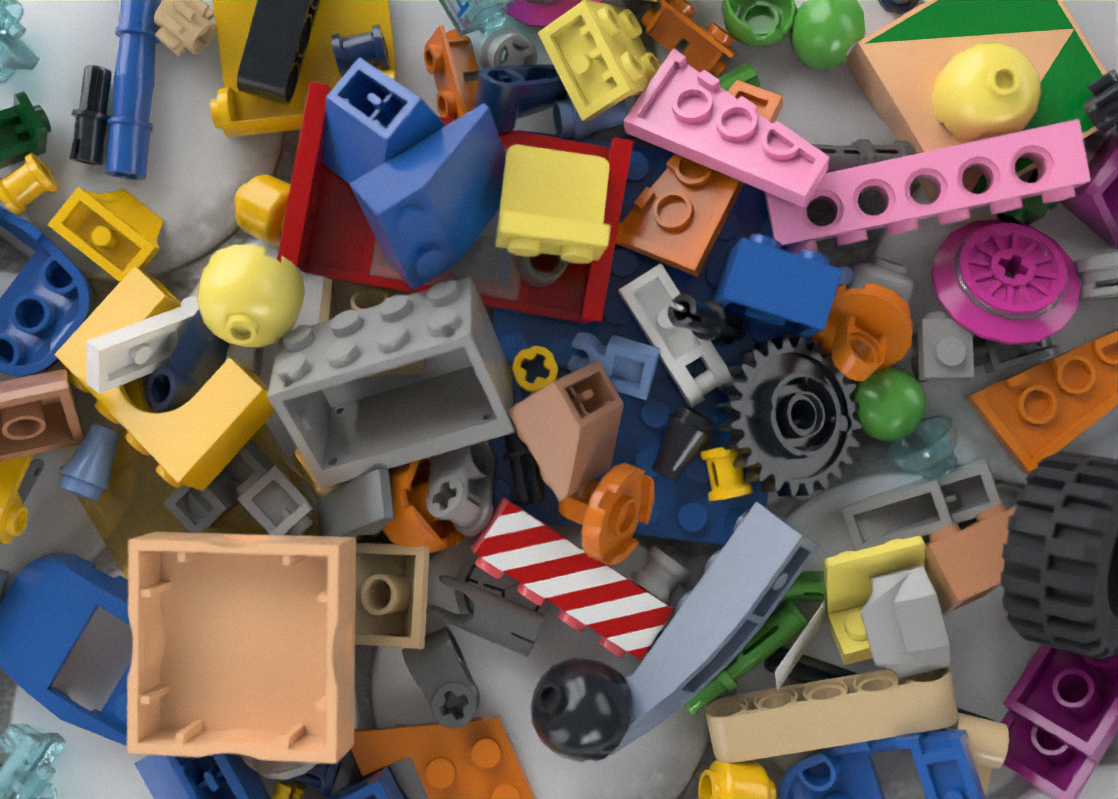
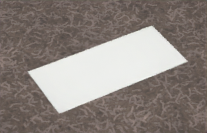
[775,599,825,692]

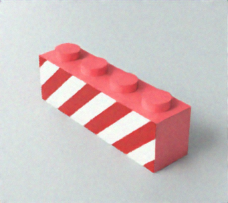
[469,496,674,660]

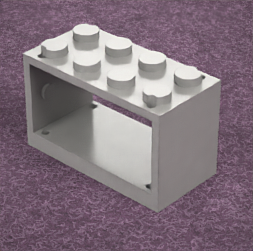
[267,276,515,488]

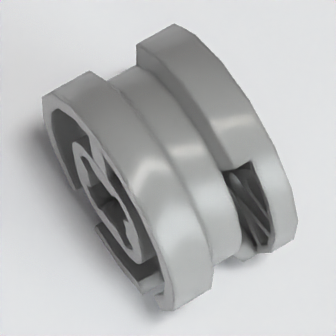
[1074,253,1118,301]

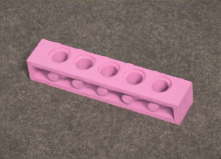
[764,119,1091,255]

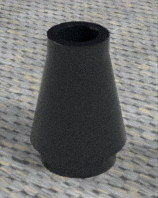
[651,404,715,482]

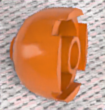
[382,457,465,553]

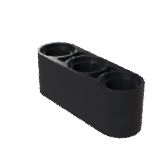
[237,0,320,105]

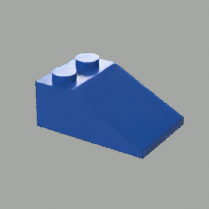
[350,103,506,291]

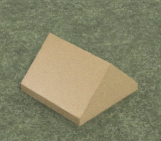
[355,543,430,649]

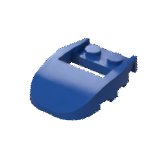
[0,206,93,376]
[0,552,132,746]
[779,729,986,799]

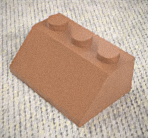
[0,368,85,462]

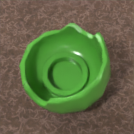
[721,0,797,47]
[789,0,866,71]
[850,366,926,442]

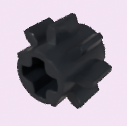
[1083,69,1118,133]

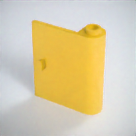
[210,0,399,138]

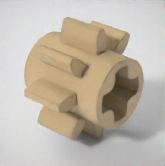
[154,0,217,57]

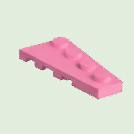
[623,48,829,208]

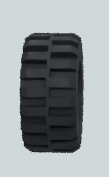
[1001,451,1118,659]

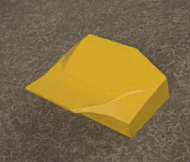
[48,187,164,282]

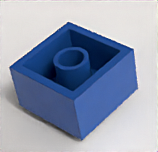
[713,234,843,338]

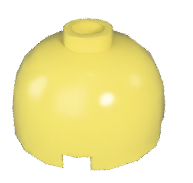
[931,41,1041,144]
[197,245,305,348]

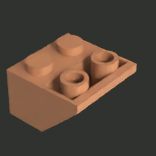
[507,360,624,501]
[924,503,1016,616]

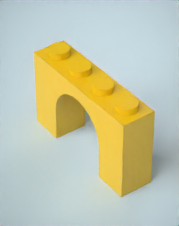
[54,266,276,491]

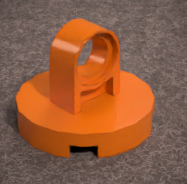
[812,283,913,381]
[558,463,655,566]

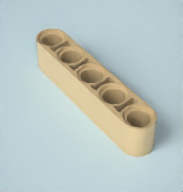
[704,667,958,763]

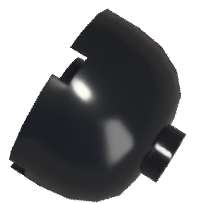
[530,658,631,762]

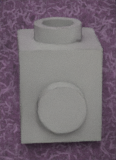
[912,311,974,381]
[237,465,317,536]

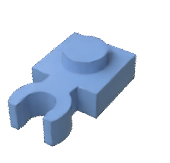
[567,332,660,400]

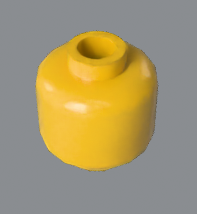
[234,174,291,246]
[698,760,776,799]

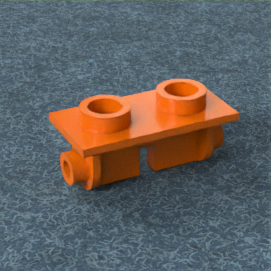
[640,0,739,78]
[424,25,479,120]

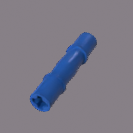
[105,0,162,180]

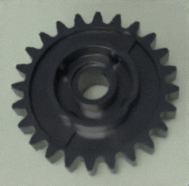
[717,335,862,497]

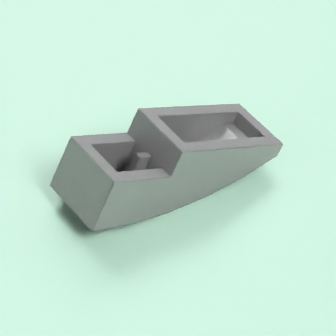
[841,458,1002,551]

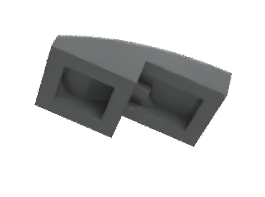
[163,439,274,533]
[316,469,394,537]

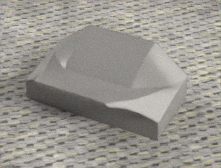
[860,565,951,678]

